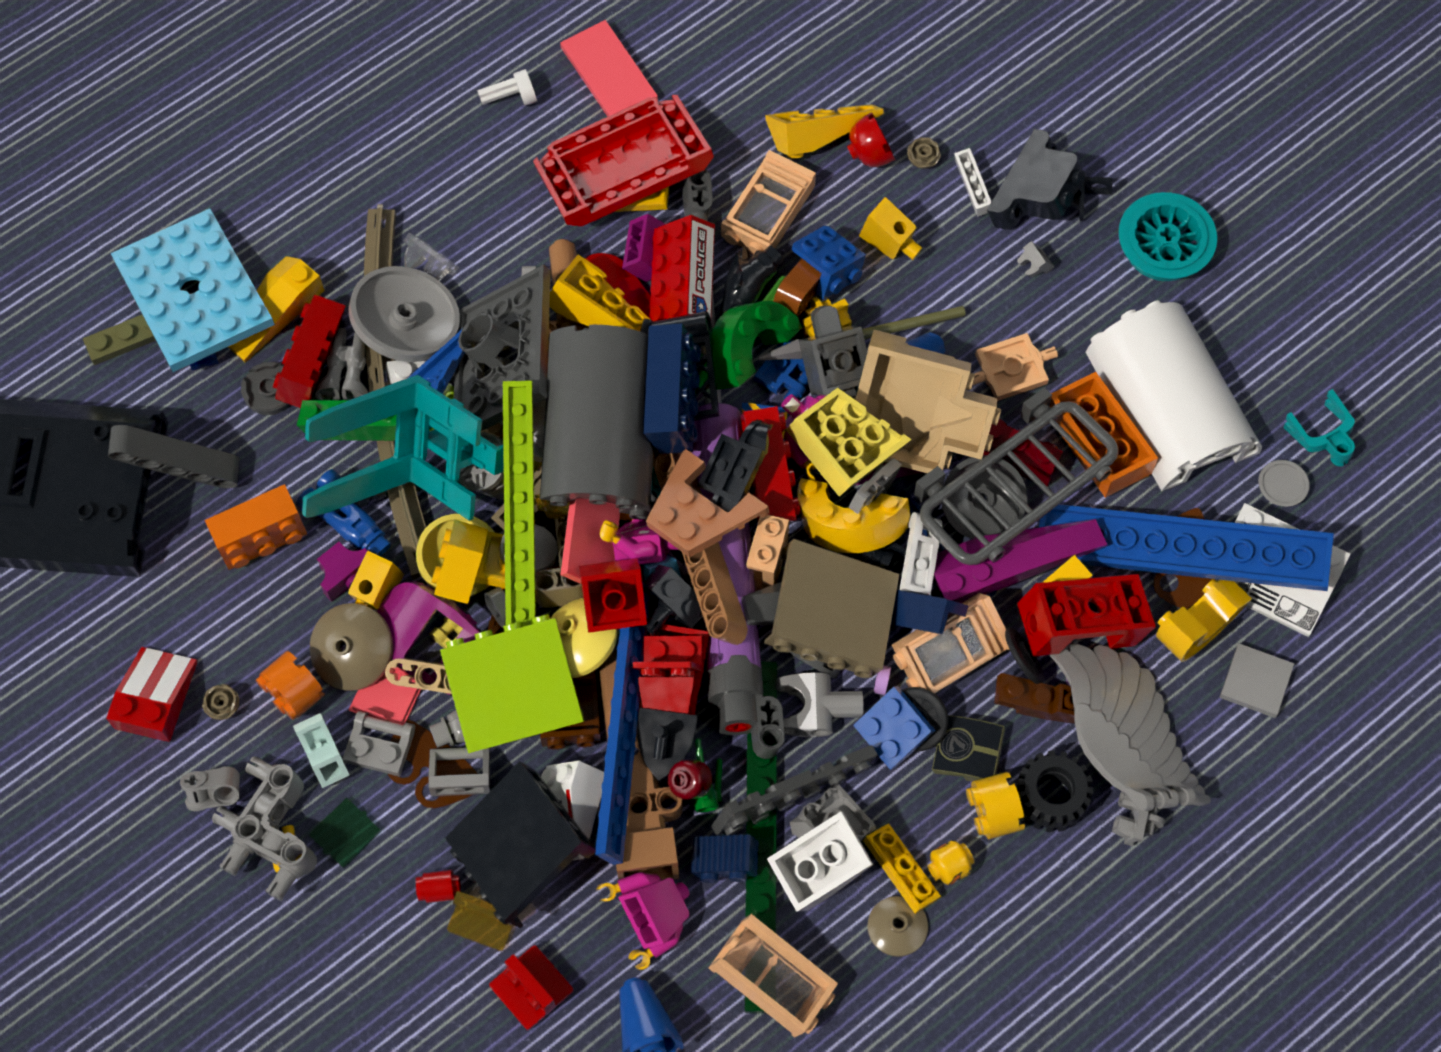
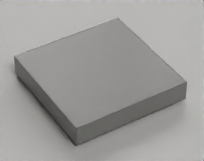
[1219,643,1294,718]

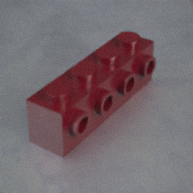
[983,419,1063,487]

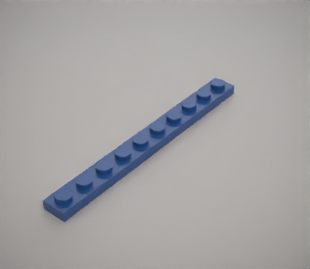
[595,581,651,865]

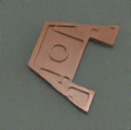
[646,449,770,557]

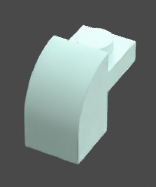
[293,713,349,788]

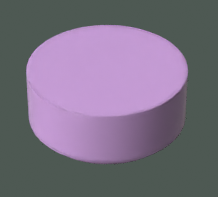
[874,665,891,695]

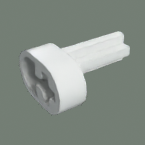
[477,69,537,106]

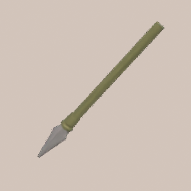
[758,306,966,360]

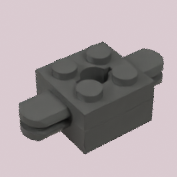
[798,306,867,399]

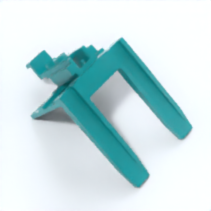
[302,375,504,521]

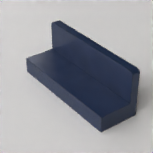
[891,590,969,635]

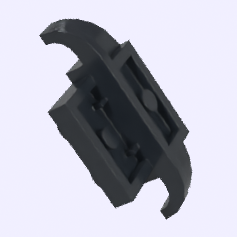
[697,419,773,512]

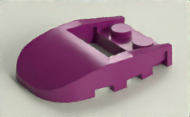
[377,581,480,696]

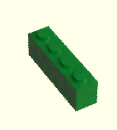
[296,400,397,441]

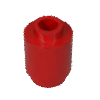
[416,870,461,903]

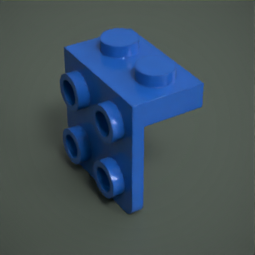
[792,226,866,300]

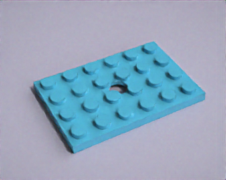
[111,208,275,372]

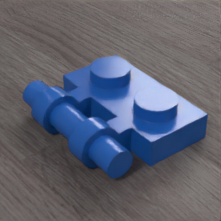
[754,339,808,399]

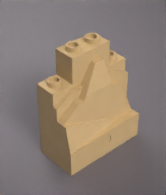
[855,330,1001,473]

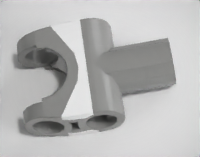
[775,673,863,737]

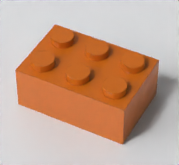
[205,484,307,570]

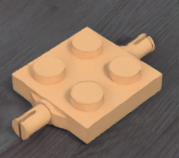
[972,333,1058,401]

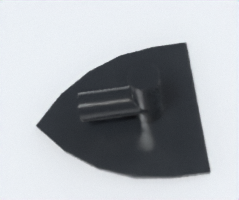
[637,708,698,781]

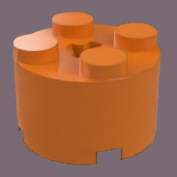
[256,651,325,720]

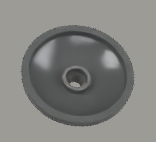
[942,455,1027,539]

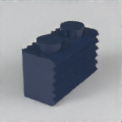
[691,834,759,883]

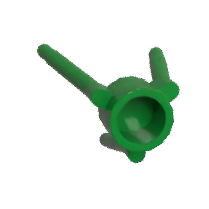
[689,738,723,813]

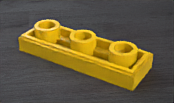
[863,823,941,914]

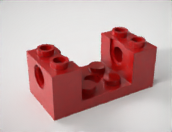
[1017,574,1156,656]

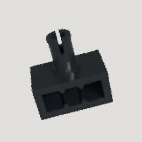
[642,565,703,636]

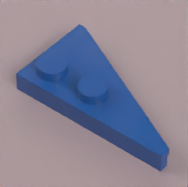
[408,329,465,394]

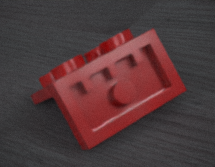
[633,636,704,677]

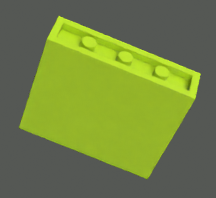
[440,614,585,753]

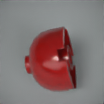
[847,112,896,168]

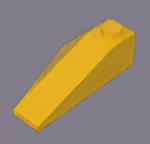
[765,105,884,158]
[549,254,650,331]
[228,256,324,363]

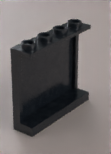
[445,761,596,928]

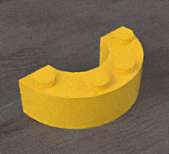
[797,478,910,553]
[1156,579,1252,662]

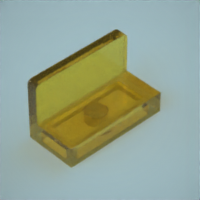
[447,891,514,951]

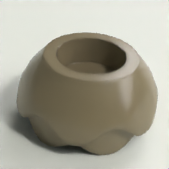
[907,137,941,169]
[202,684,239,720]

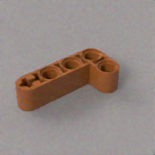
[773,259,821,323]

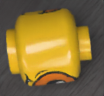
[927,840,974,885]

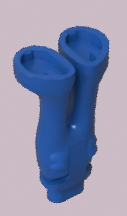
[296,469,391,556]

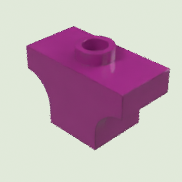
[317,542,367,602]

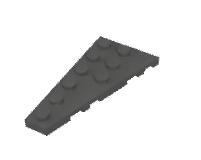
[712,745,877,836]

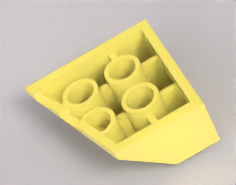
[786,388,912,497]

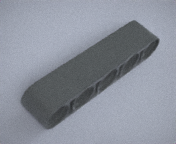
[108,425,240,489]

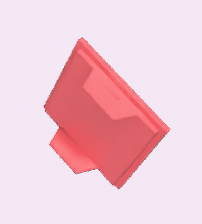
[349,667,422,725]

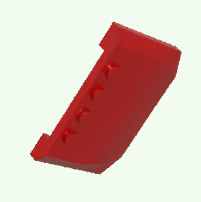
[533,95,714,226]

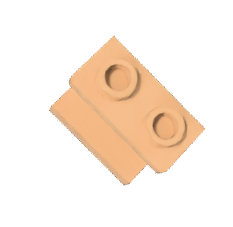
[746,515,789,591]

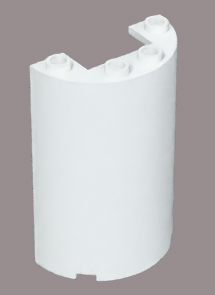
[1086,300,1262,491]

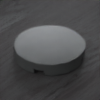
[241,362,290,415]

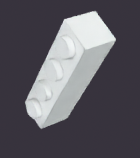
[954,148,991,217]

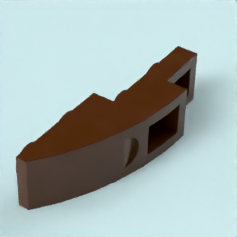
[994,673,1075,724]

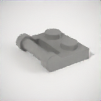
[342,711,415,777]

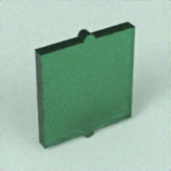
[309,797,381,869]

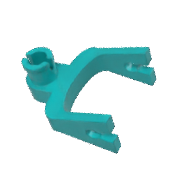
[1284,389,1355,467]

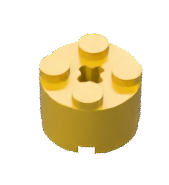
[966,772,1025,840]

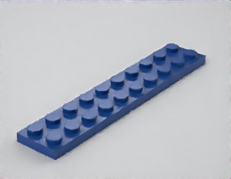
[1039,504,1334,592]

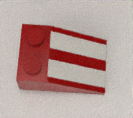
[106,647,198,742]

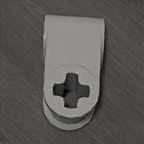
[180,767,240,811]

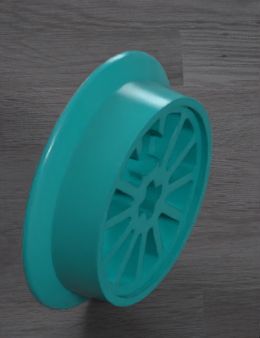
[1119,192,1217,281]

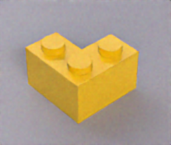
[431,520,488,604]

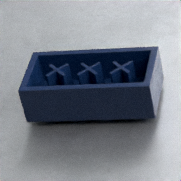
[644,323,701,454]

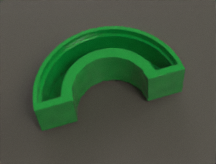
[712,301,803,390]

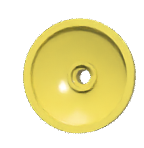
[416,514,495,596]
[550,598,619,678]

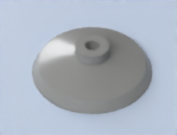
[1258,460,1309,507]

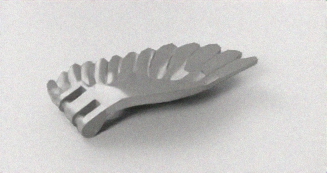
[1050,644,1211,811]

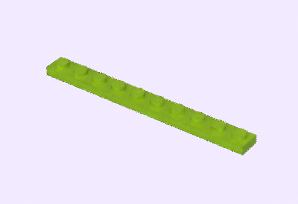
[503,381,536,627]

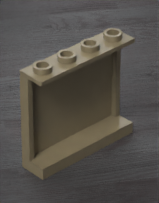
[764,539,899,678]

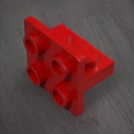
[489,945,573,1030]

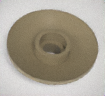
[867,896,928,957]

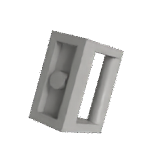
[429,747,490,796]

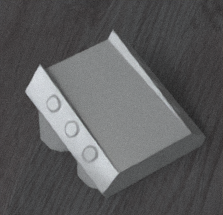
[790,784,876,841]

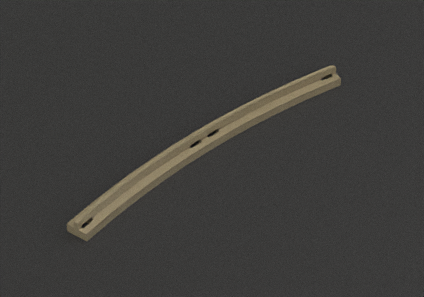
[364,204,426,579]

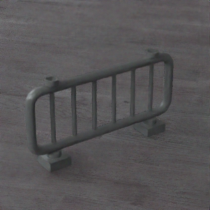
[914,387,1119,565]

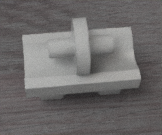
[1112,791,1165,846]

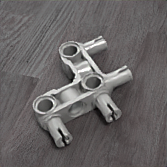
[212,756,317,901]

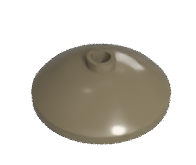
[310,603,393,691]

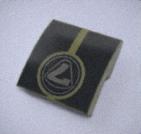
[932,715,1006,781]

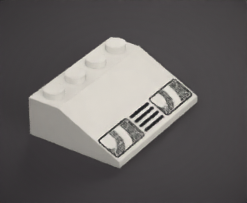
[1215,503,1350,637]

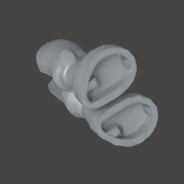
[315,328,368,400]

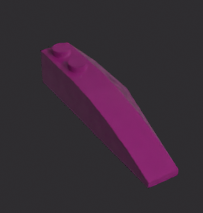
[933,519,1107,603]

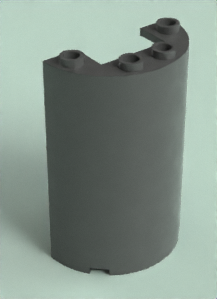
[540,325,654,519]

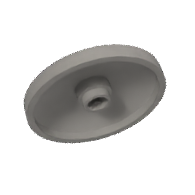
[349,266,460,362]

